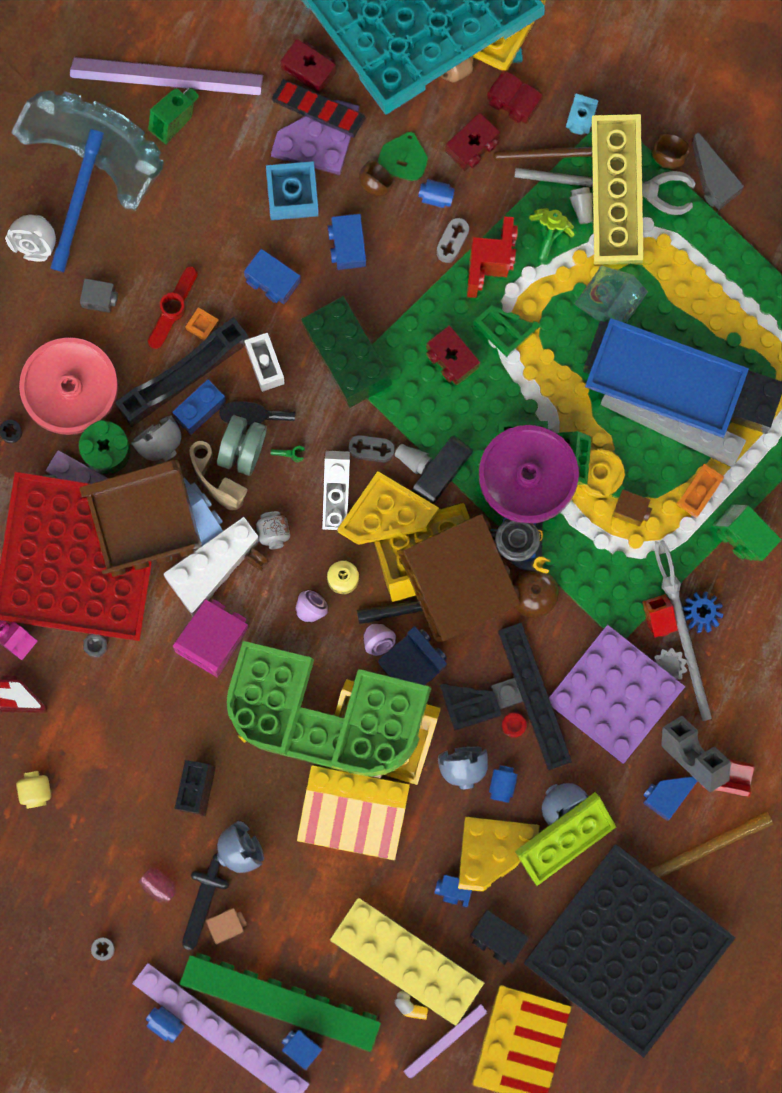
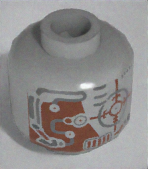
[256,511,290,549]

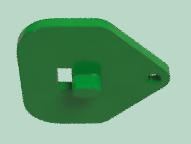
[378,132,428,181]

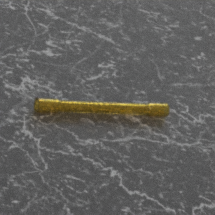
[649,811,773,879]

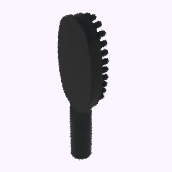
[219,402,295,425]

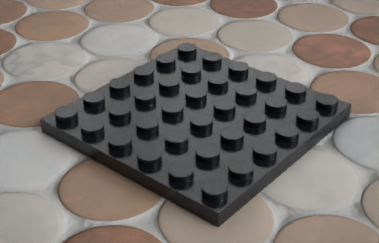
[524,844,736,1058]

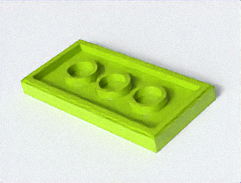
[515,792,616,886]

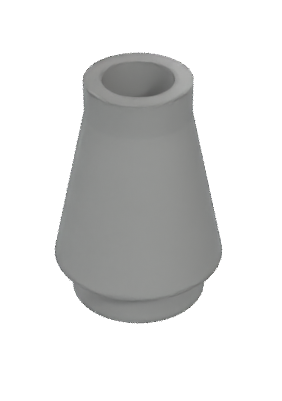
[570,187,593,224]
[395,444,432,475]

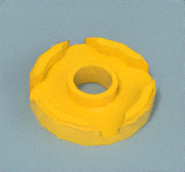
[579,448,625,498]

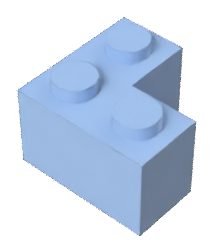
[183,478,223,548]

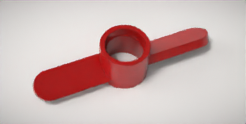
[148,267,198,349]

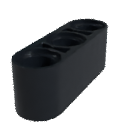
[412,435,473,504]

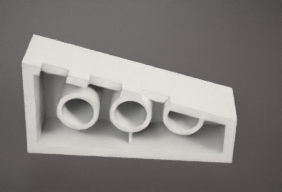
[164,517,259,616]

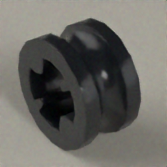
[0,420,22,443]

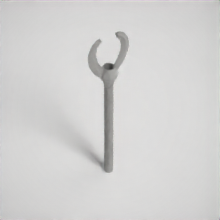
[515,168,696,215]
[655,540,712,721]

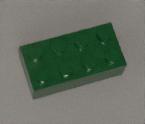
[301,296,392,408]

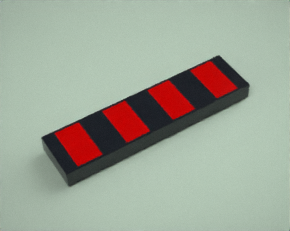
[271,79,366,138]

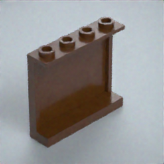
[79,460,202,577]
[397,514,521,641]

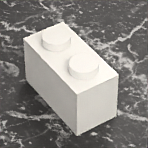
[245,333,285,392]

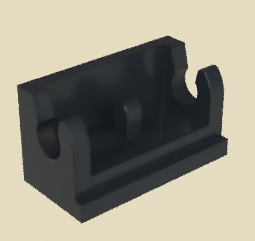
[175,760,216,816]

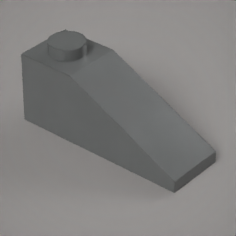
[692,133,744,210]

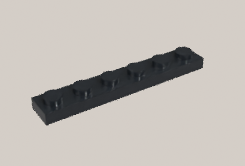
[498,623,572,771]

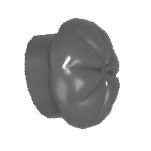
[495,519,540,561]

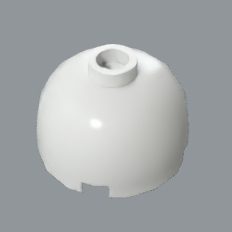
[5,215,56,261]

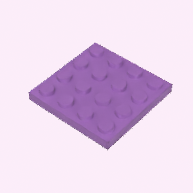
[549,625,685,764]

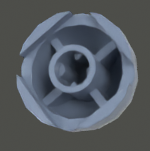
[438,747,488,789]
[542,783,589,826]
[217,821,264,873]

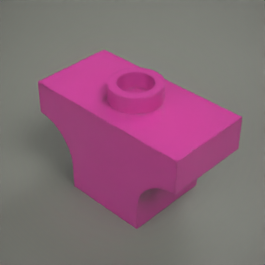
[0,621,37,660]

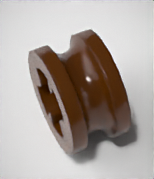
[244,548,269,571]

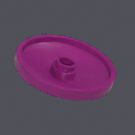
[479,425,579,523]

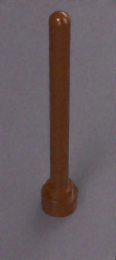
[494,147,592,161]

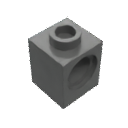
[80,279,118,313]

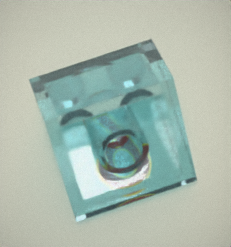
[575,265,648,324]

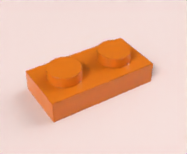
[677,464,724,518]

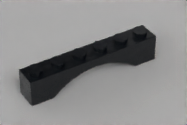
[115,317,249,427]

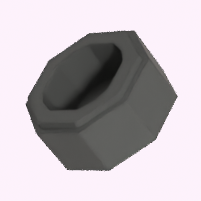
[83,634,107,658]

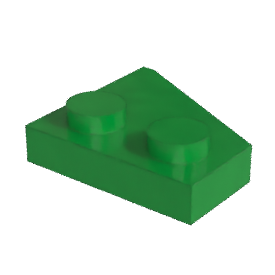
[473,305,540,357]

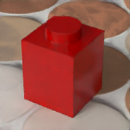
[642,594,678,638]

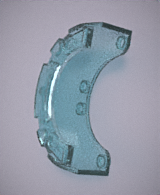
[11,91,164,211]

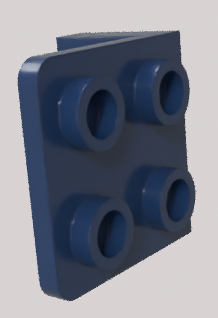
[379,626,447,685]

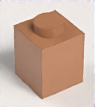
[206,908,247,944]

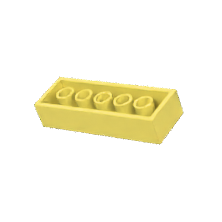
[592,114,643,265]
[330,898,484,1026]

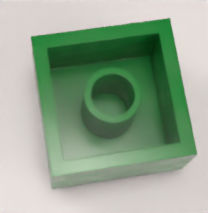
[712,505,782,561]

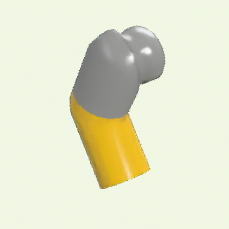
[395,991,428,1020]

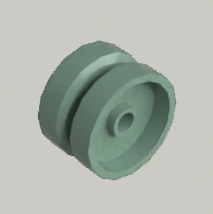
[217,415,267,476]

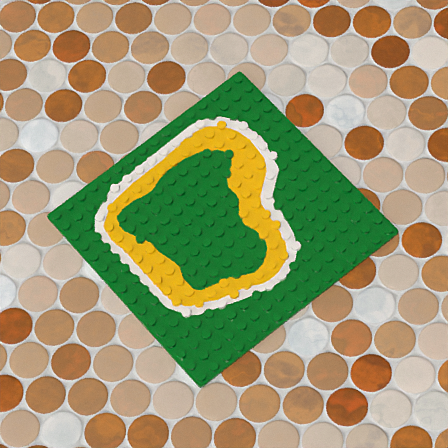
[367,114,782,639]

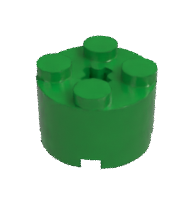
[79,420,130,474]

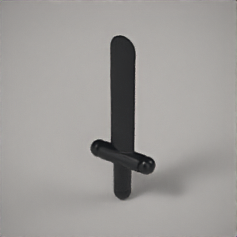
[182,853,229,950]

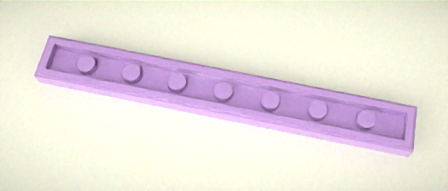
[70,58,263,95]

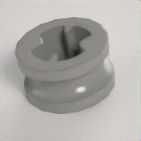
[91,938,115,961]

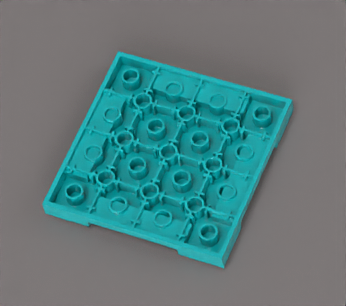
[302,0,545,115]

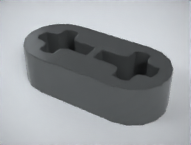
[349,436,394,463]

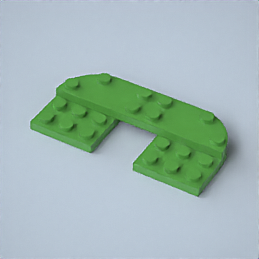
[227,641,431,776]

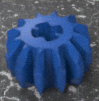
[682,592,723,633]

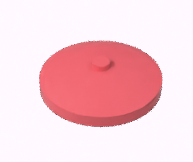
[19,338,118,435]

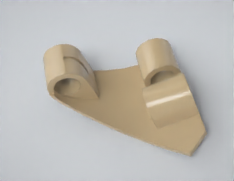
[190,441,247,510]

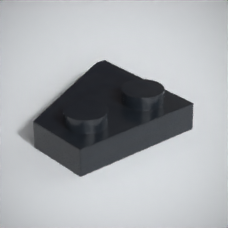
[440,684,502,731]

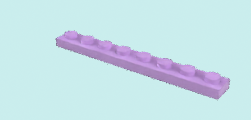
[133,963,310,1093]

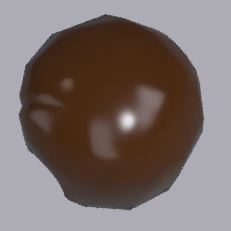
[652,134,690,169]
[359,160,395,196]

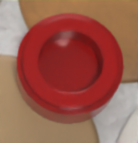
[501,713,527,738]

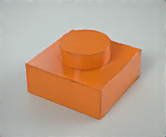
[185,307,219,340]

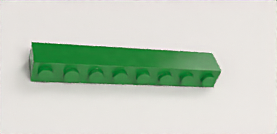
[180,953,381,1052]

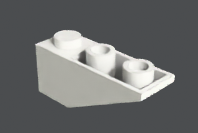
[323,451,350,530]

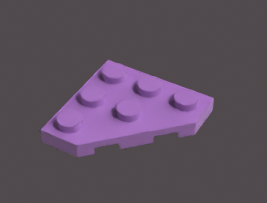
[271,100,359,175]

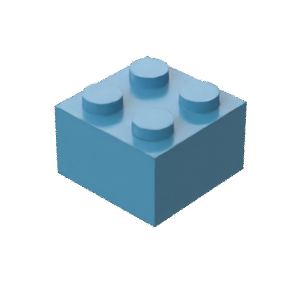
[266,161,318,220]

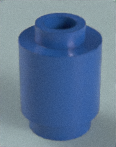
[418,179,455,208]
[489,765,518,803]
[146,1006,185,1043]

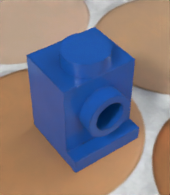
[434,875,472,908]

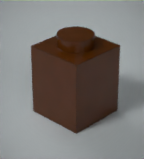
[612,490,652,527]

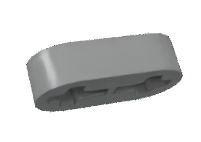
[437,218,469,263]

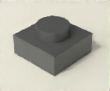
[491,678,523,710]

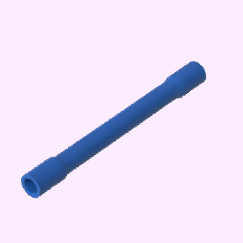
[50,129,104,272]

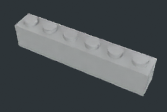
[600,395,746,467]

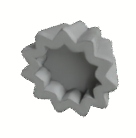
[654,648,687,680]

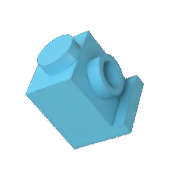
[566,94,599,135]

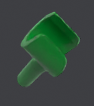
[271,446,305,462]

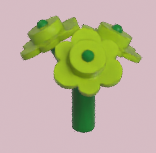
[529,208,575,260]

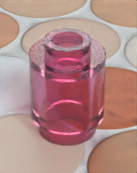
[139,867,177,904]

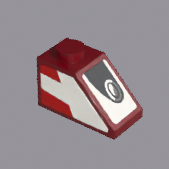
[0,676,47,713]

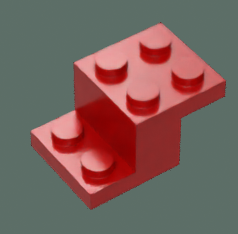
[467,216,518,298]

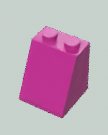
[173,599,248,678]

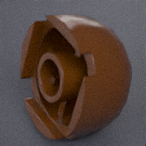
[512,570,559,618]

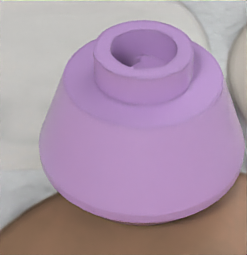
[296,590,328,622]
[364,624,396,656]

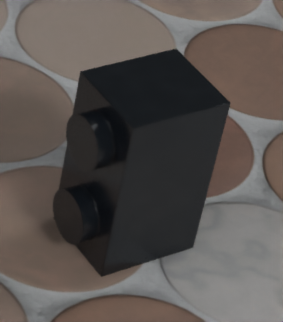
[470,910,529,965]

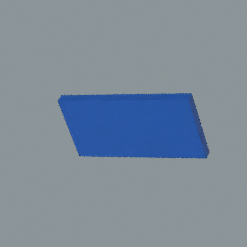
[585,318,749,438]

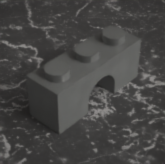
[661,716,731,792]

